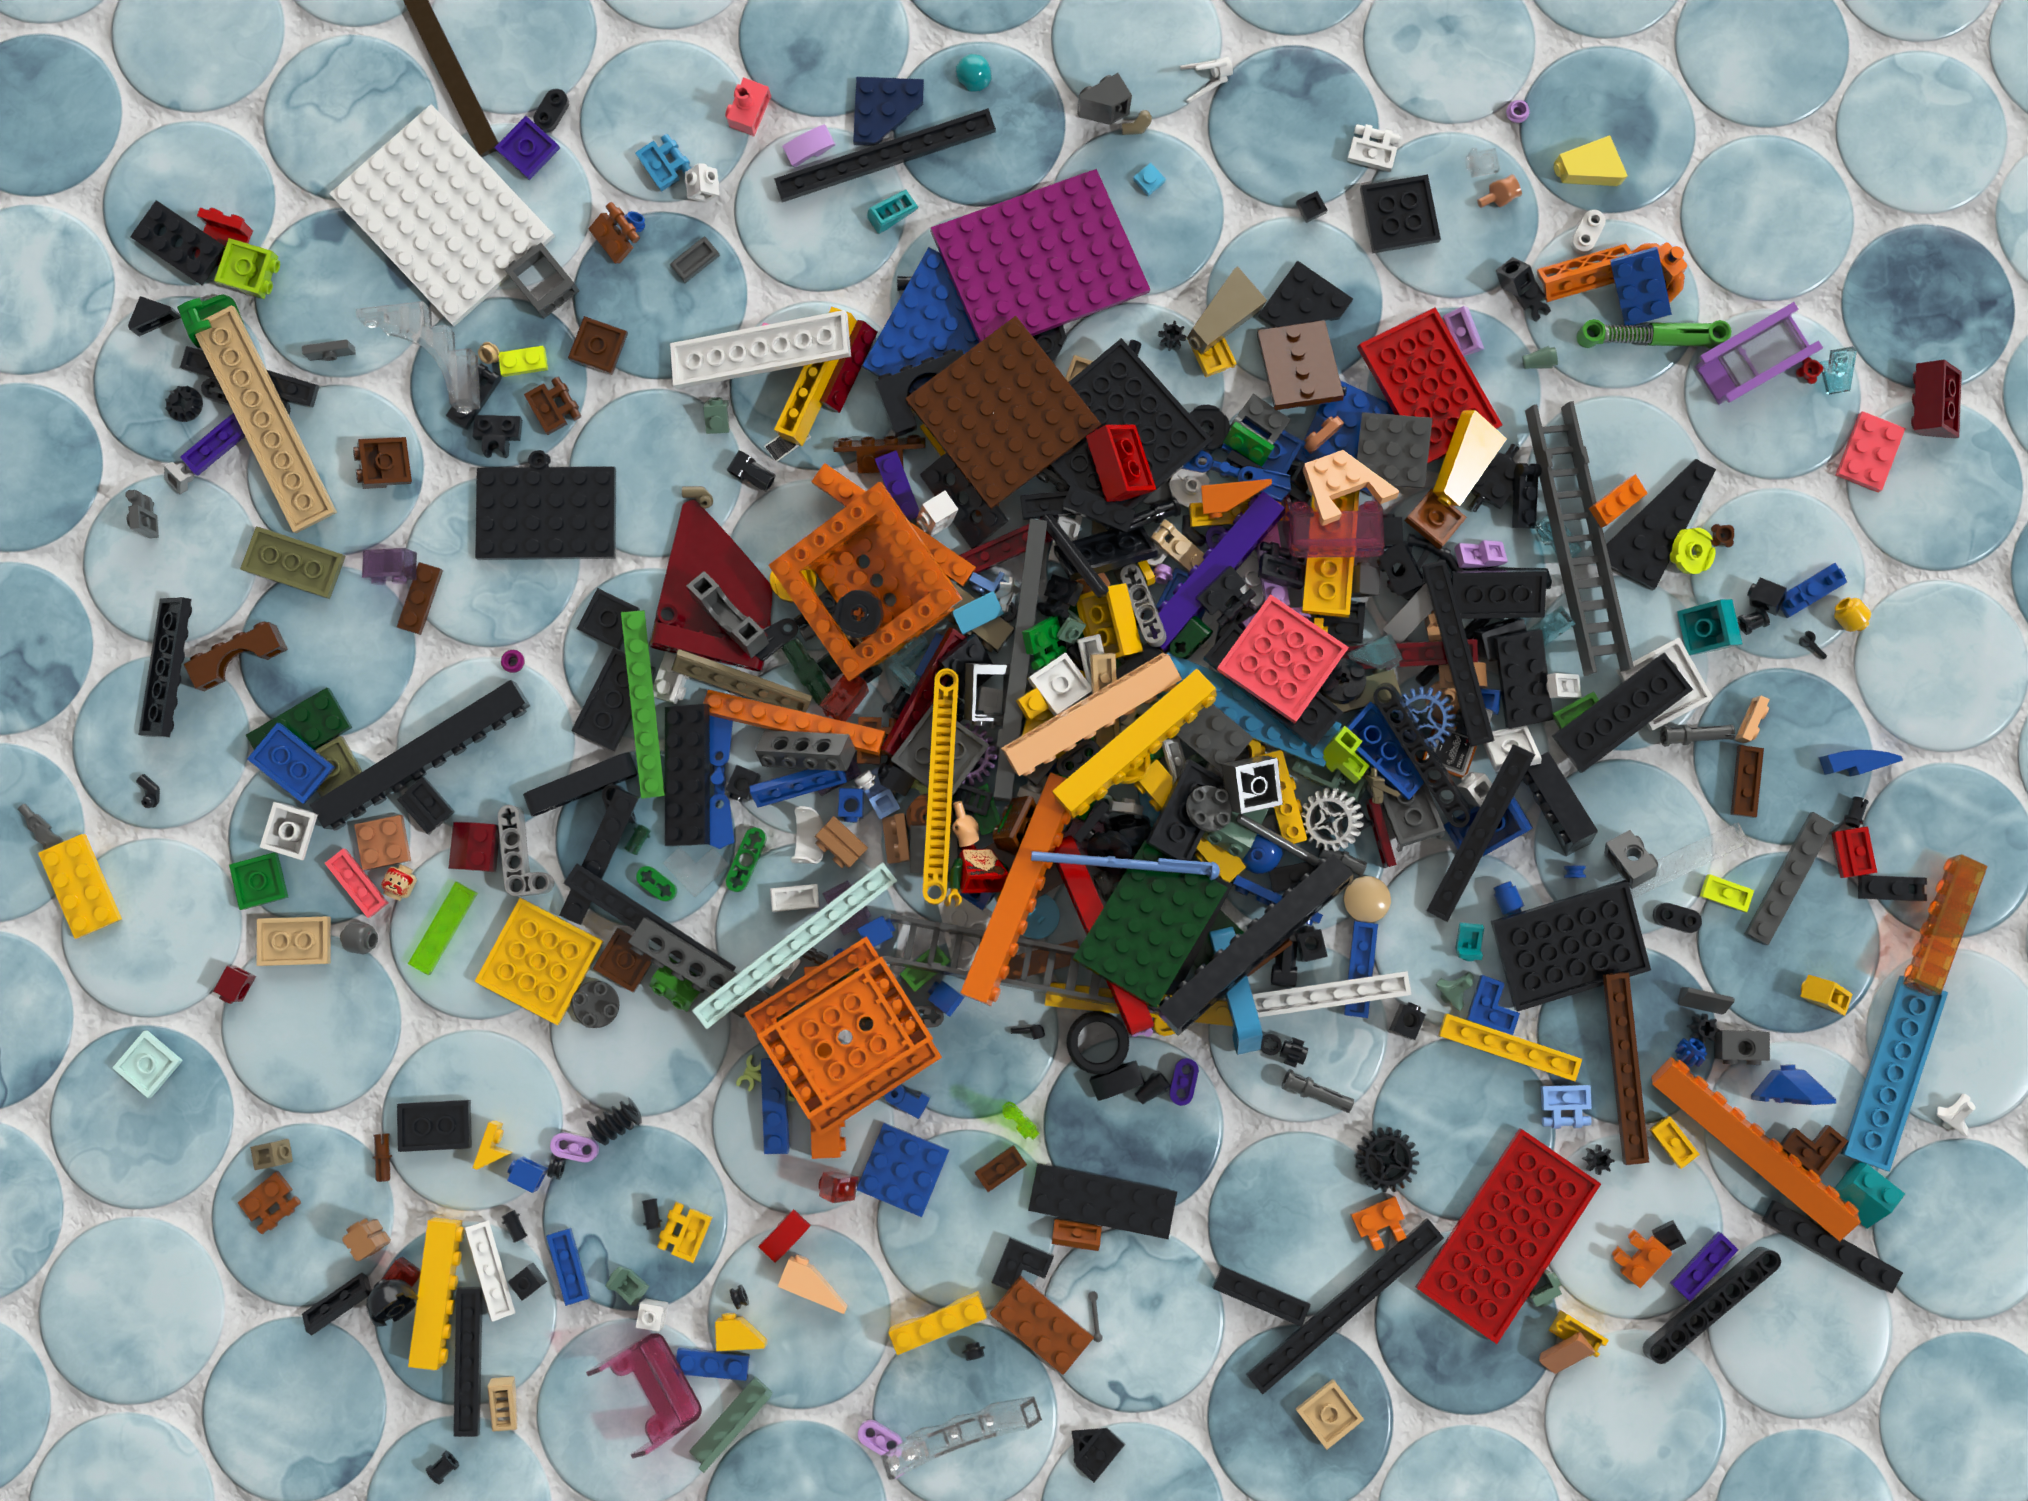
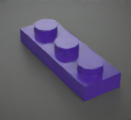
[180,412,245,476]
[874,450,920,521]
[1670,1232,1739,1301]

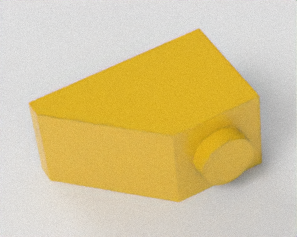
[1800,975,1853,1016]
[715,1313,767,1351]

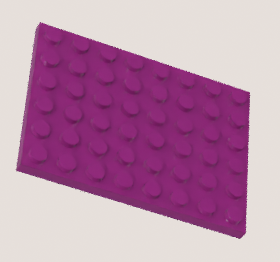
[930,169,1151,343]

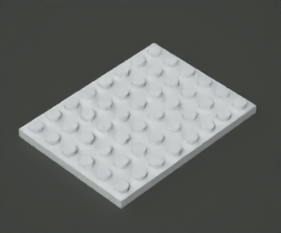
[329,104,555,327]

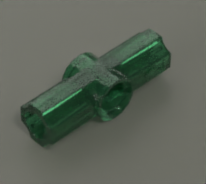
[781,637,836,707]

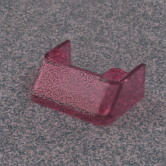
[1282,495,1384,558]
[586,1333,702,1459]

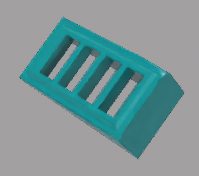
[867,189,918,234]

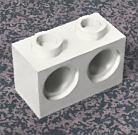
[916,491,958,536]

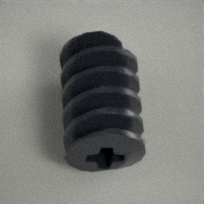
[587,1097,642,1146]

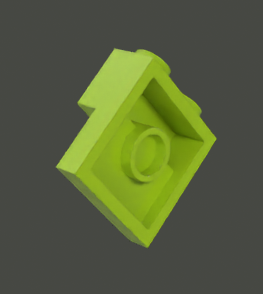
[214,238,280,299]

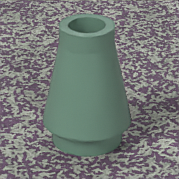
[1522,346,1558,369]

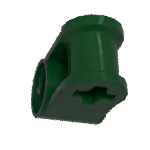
[1170,616,1213,659]

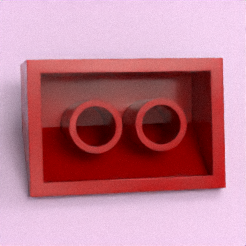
[1086,425,1157,502]

